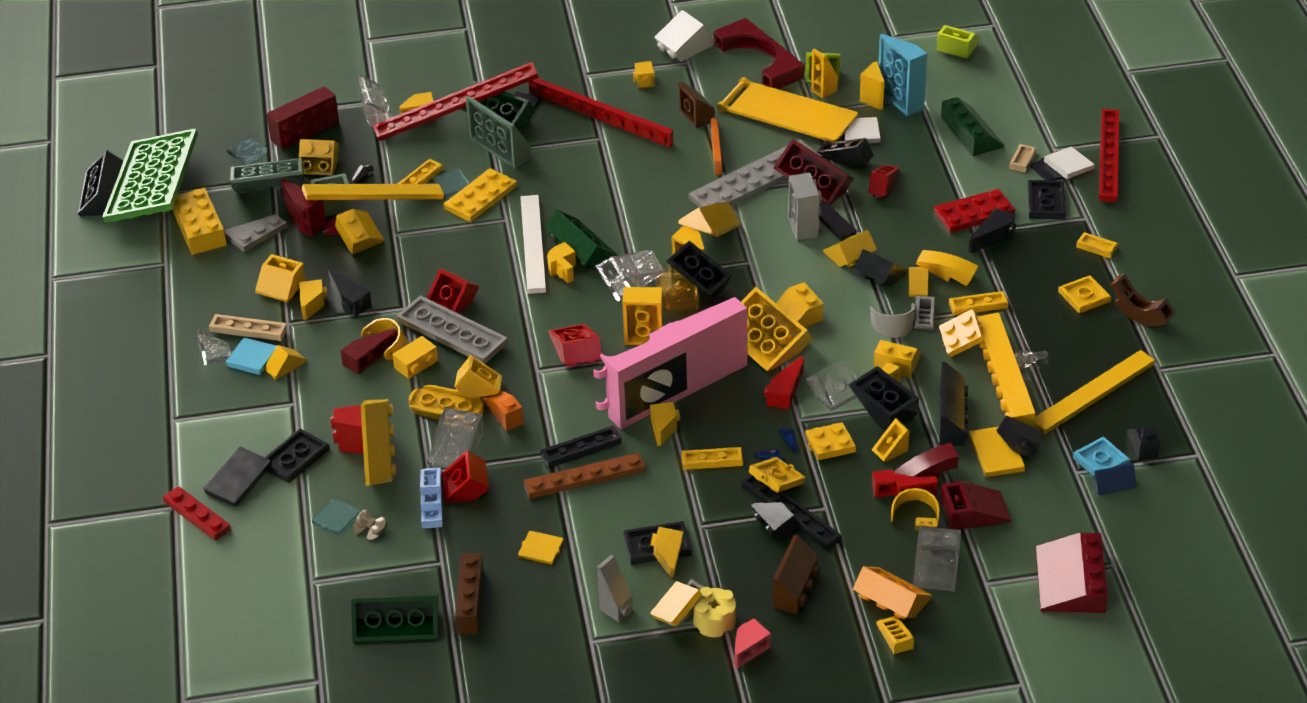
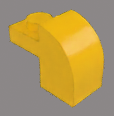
[548,242,576,283]

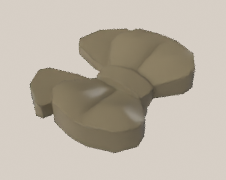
[353,510,388,541]

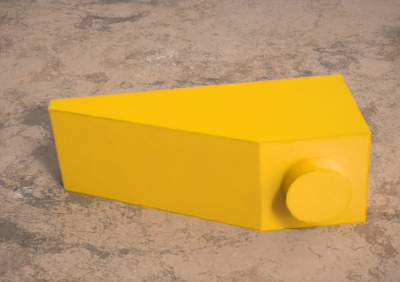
[811,49,838,99]

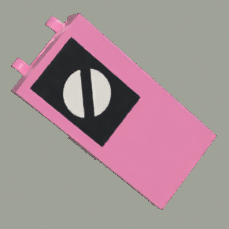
[593,297,747,429]

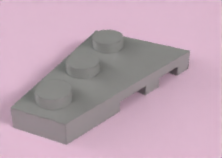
[224,214,288,253]

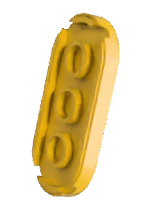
[409,385,484,424]

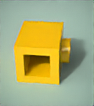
[633,61,655,88]

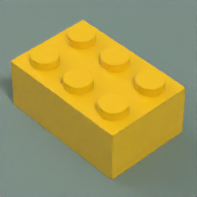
[622,287,664,345]

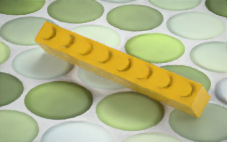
[977,313,1036,428]

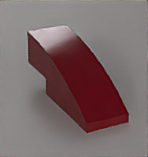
[894,443,959,478]

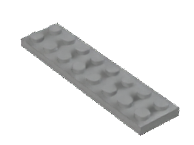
[688,140,822,207]

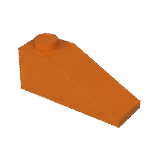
[480,390,524,431]

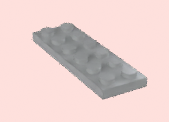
[396,295,508,364]

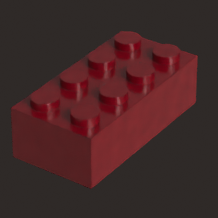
[266,86,340,150]

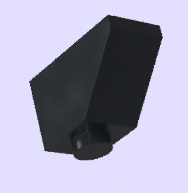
[997,415,1042,459]
[1127,427,1160,460]

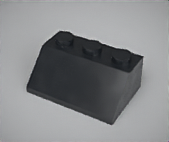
[666,240,732,298]

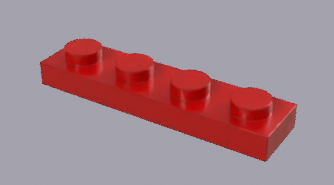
[163,486,231,541]

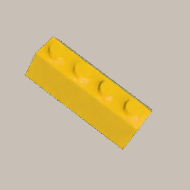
[361,399,397,486]

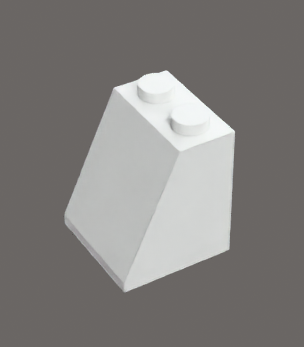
[655,10,714,62]

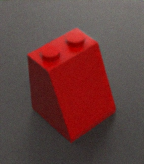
[330,405,364,454]

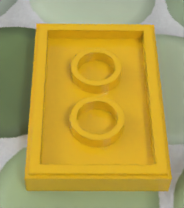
[969,427,1025,478]

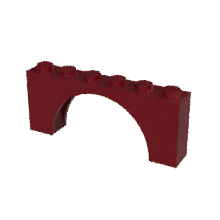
[713,17,805,89]

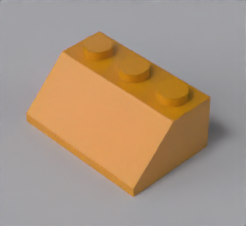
[853,566,932,620]

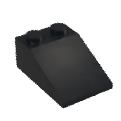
[849,366,919,430]

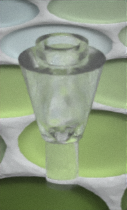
[1014,351,1048,370]

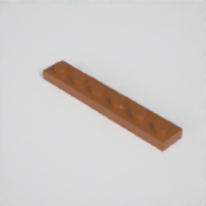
[524,453,646,499]

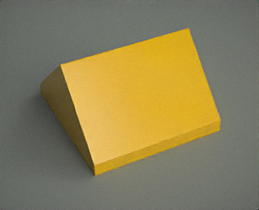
[860,62,884,110]

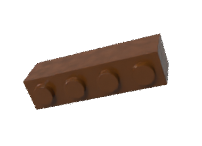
[455,553,484,634]

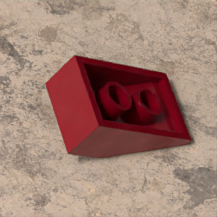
[281,178,326,237]

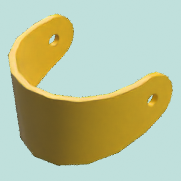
[362,318,408,360]
[891,488,939,527]

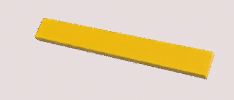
[302,184,444,200]
[1036,350,1155,435]

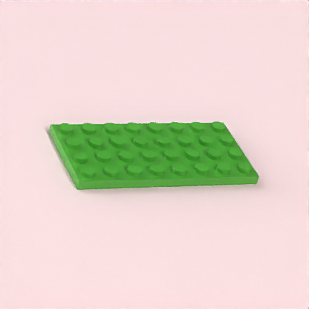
[103,129,198,223]

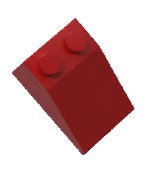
[548,324,602,367]

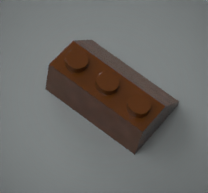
[773,535,820,614]

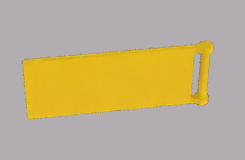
[716,77,858,142]

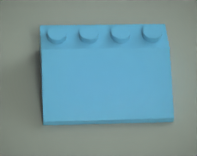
[878,34,928,116]

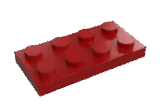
[934,189,1015,233]

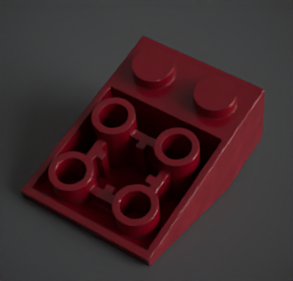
[940,481,1011,531]

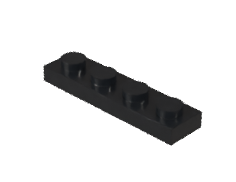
[540,425,622,468]

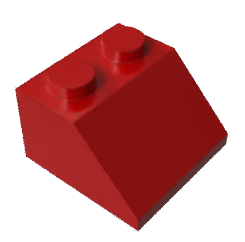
[426,269,479,314]
[441,450,489,504]

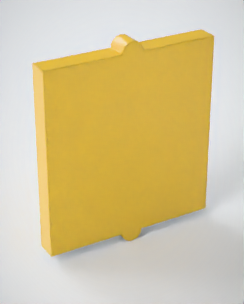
[518,531,564,565]

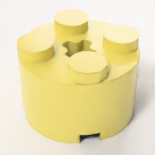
[693,587,736,637]

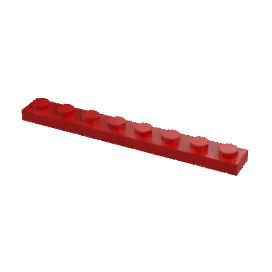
[1099,109,1119,202]

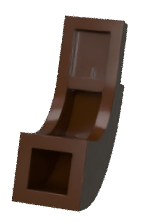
[1110,273,1176,326]

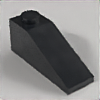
[817,138,874,167]
[969,208,1016,253]
[328,269,372,316]

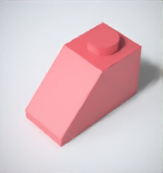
[734,619,771,669]

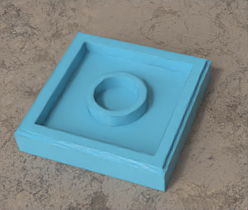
[226,338,276,375]
[1072,436,1130,476]

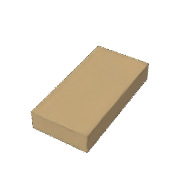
[1009,144,1037,173]

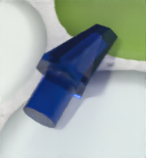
[779,426,799,453]
[754,449,786,462]

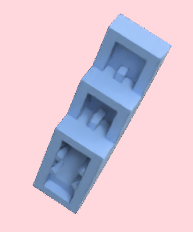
[420,467,443,529]

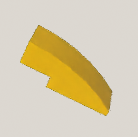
[915,250,978,286]

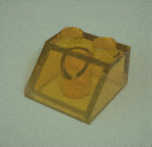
[655,265,699,310]

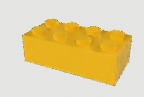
[173,188,227,255]

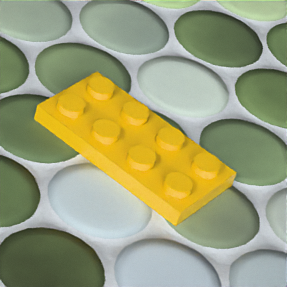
[444,168,517,222]

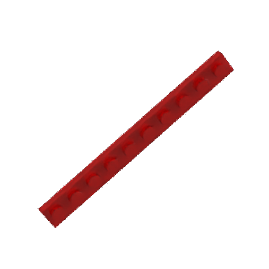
[373,62,539,141]
[528,78,674,147]

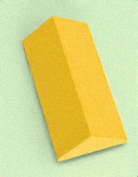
[678,201,741,237]

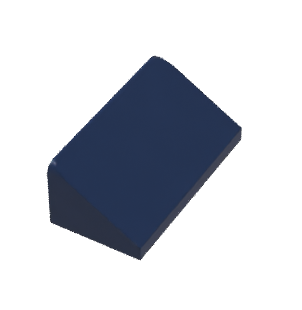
[1093,463,1136,495]

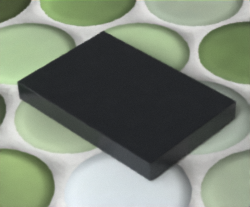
[1027,180,1066,220]
[265,428,330,483]
[203,447,272,507]
[623,521,692,565]

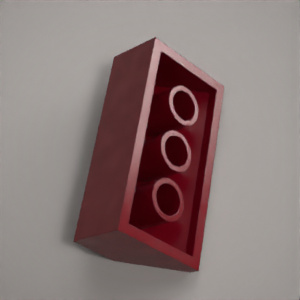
[773,139,854,205]

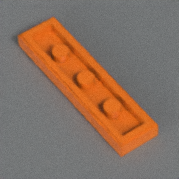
[711,118,722,175]

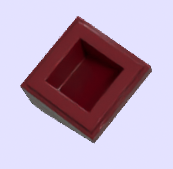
[323,217,340,235]

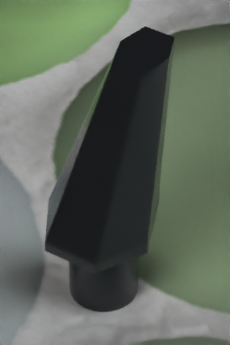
[352,164,374,184]

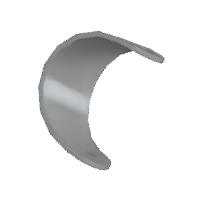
[870,303,915,338]

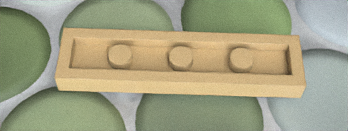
[209,314,287,341]

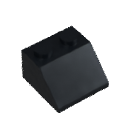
[854,249,908,287]

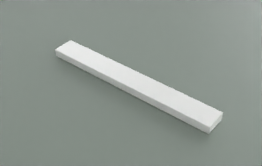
[521,195,546,294]

